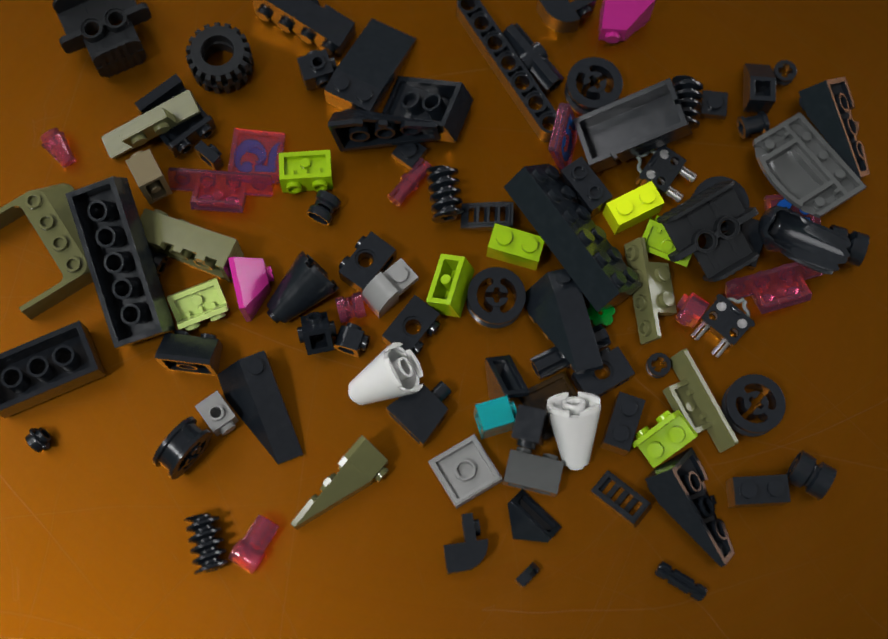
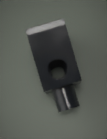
[386,381,452,448]

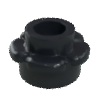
[25,427,51,453]

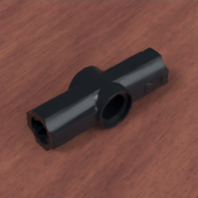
[503,23,564,94]
[530,324,611,380]

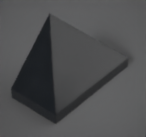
[485,355,530,399]
[508,489,562,542]

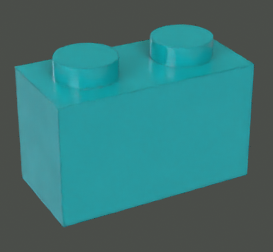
[473,395,517,440]

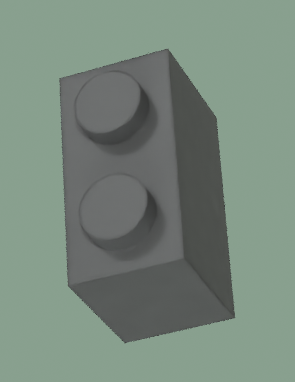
[502,447,564,497]

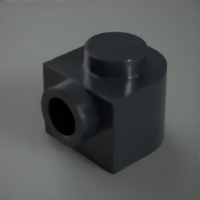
[333,323,370,358]

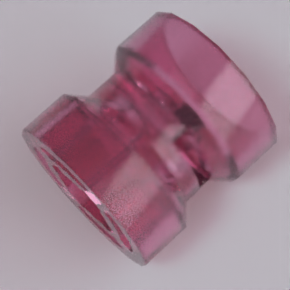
[335,292,367,323]

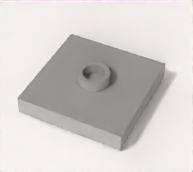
[428,434,503,509]

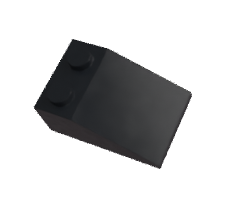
[382,76,474,143]

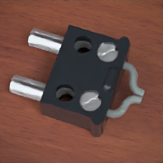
[635,145,697,202]
[691,294,755,358]

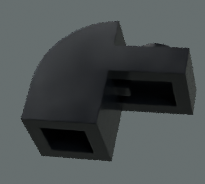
[536,0,596,33]
[443,513,488,575]

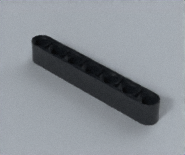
[456,0,561,142]

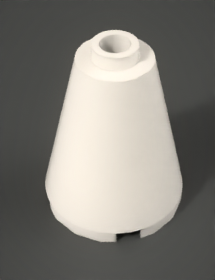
[348,342,423,405]
[546,392,601,470]

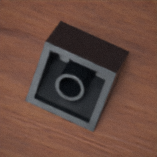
[155,330,223,376]

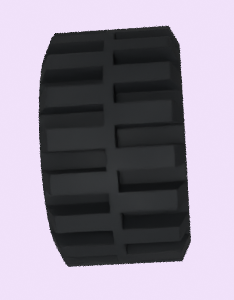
[186,22,254,94]

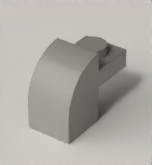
[362,258,419,319]

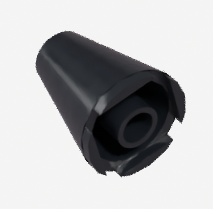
[267,251,340,323]

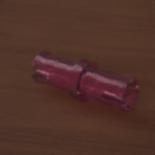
[387,158,432,206]

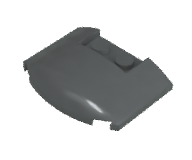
[753,112,867,218]

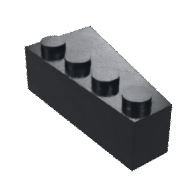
[252,0,356,58]

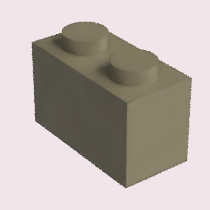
[125,149,173,204]

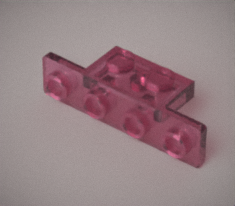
[168,167,273,213]
[724,262,823,314]

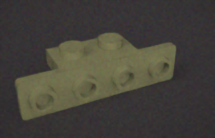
[101,90,200,159]
[624,237,677,344]
[662,348,739,453]

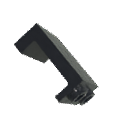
[134,74,216,158]

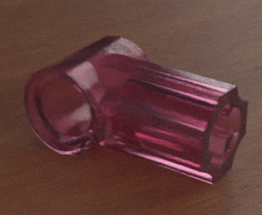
[228,514,279,574]

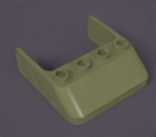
[0,183,93,320]

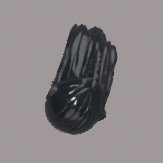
[758,206,851,275]

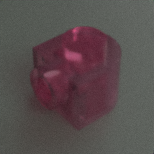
[675,292,710,328]

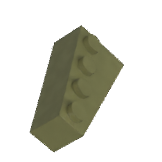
[140,208,244,282]

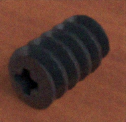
[671,75,703,130]
[426,165,464,223]
[184,514,229,575]

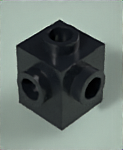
[297,49,337,91]
[297,311,337,355]

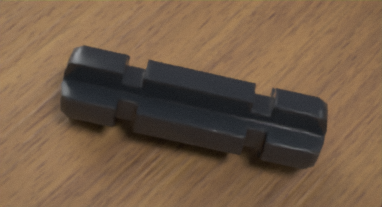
[655,562,708,601]

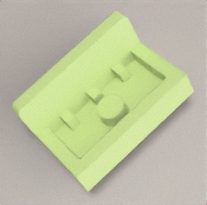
[167,277,229,331]

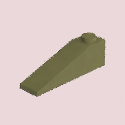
[290,435,389,530]

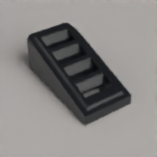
[460,202,514,231]
[591,470,652,528]

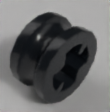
[772,60,797,86]
[645,353,671,379]

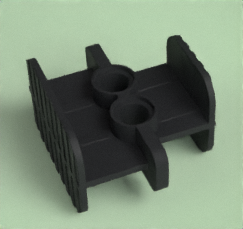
[52,0,152,77]
[657,180,759,282]

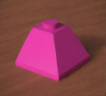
[599,0,656,43]
[228,257,274,322]

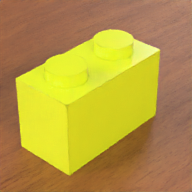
[602,181,665,235]

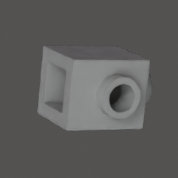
[195,391,239,436]

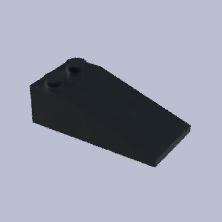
[324,18,416,112]

